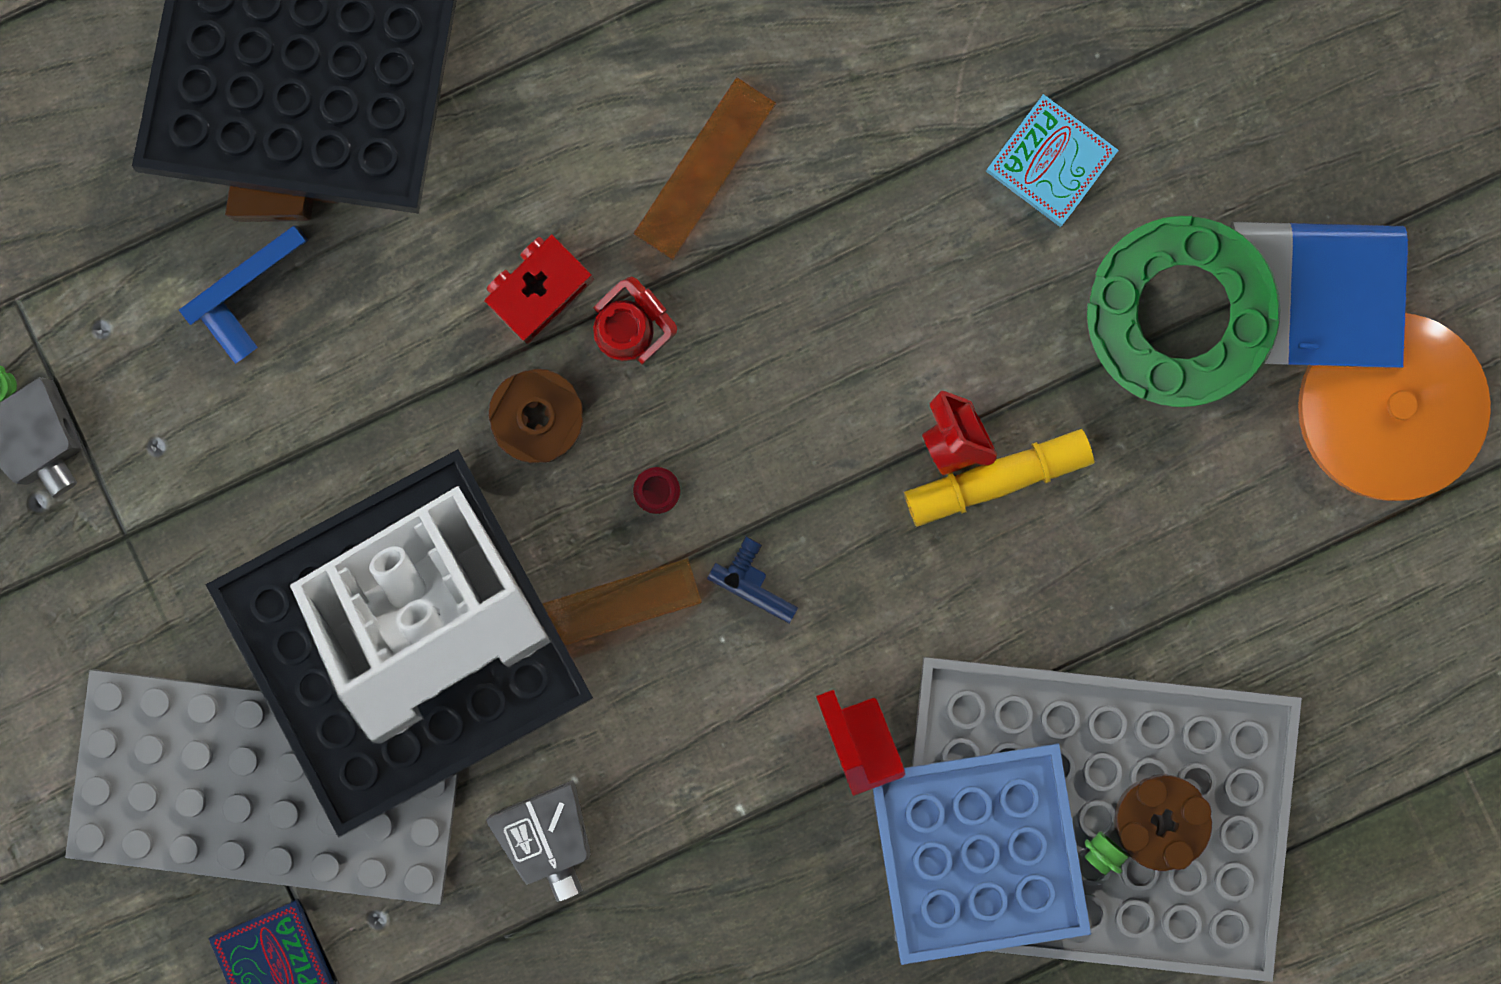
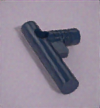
[707,537,798,624]

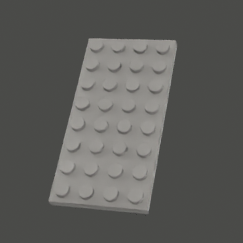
[65,669,459,905]

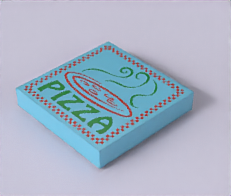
[986,94,1118,227]

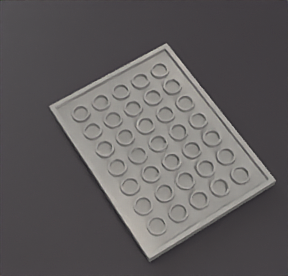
[894,657,1302,982]

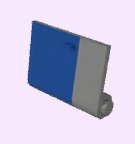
[1230,222,1408,368]

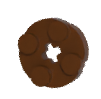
[489,369,584,463]
[1114,774,1212,871]

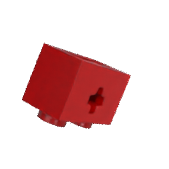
[484,234,594,345]

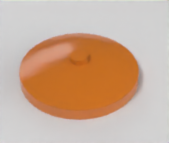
[1298,313,1491,501]

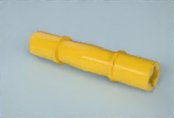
[904,429,1094,527]

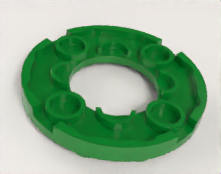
[1087,216,1281,407]

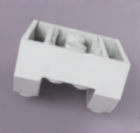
[290,486,550,744]

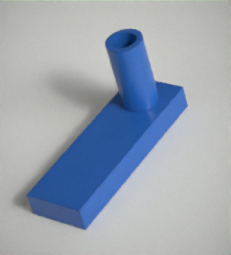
[179,225,308,364]

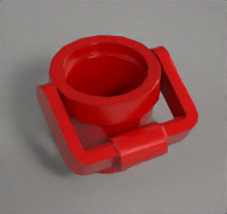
[593,277,677,365]
[922,390,997,476]

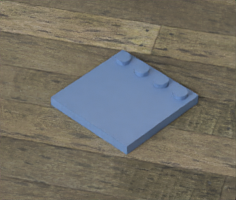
[872,743,1091,965]

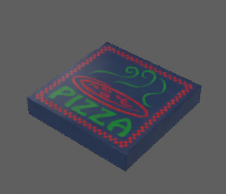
[208,899,334,984]

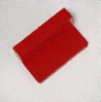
[816,689,906,796]

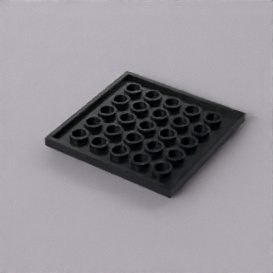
[132,0,457,214]
[205,449,594,837]

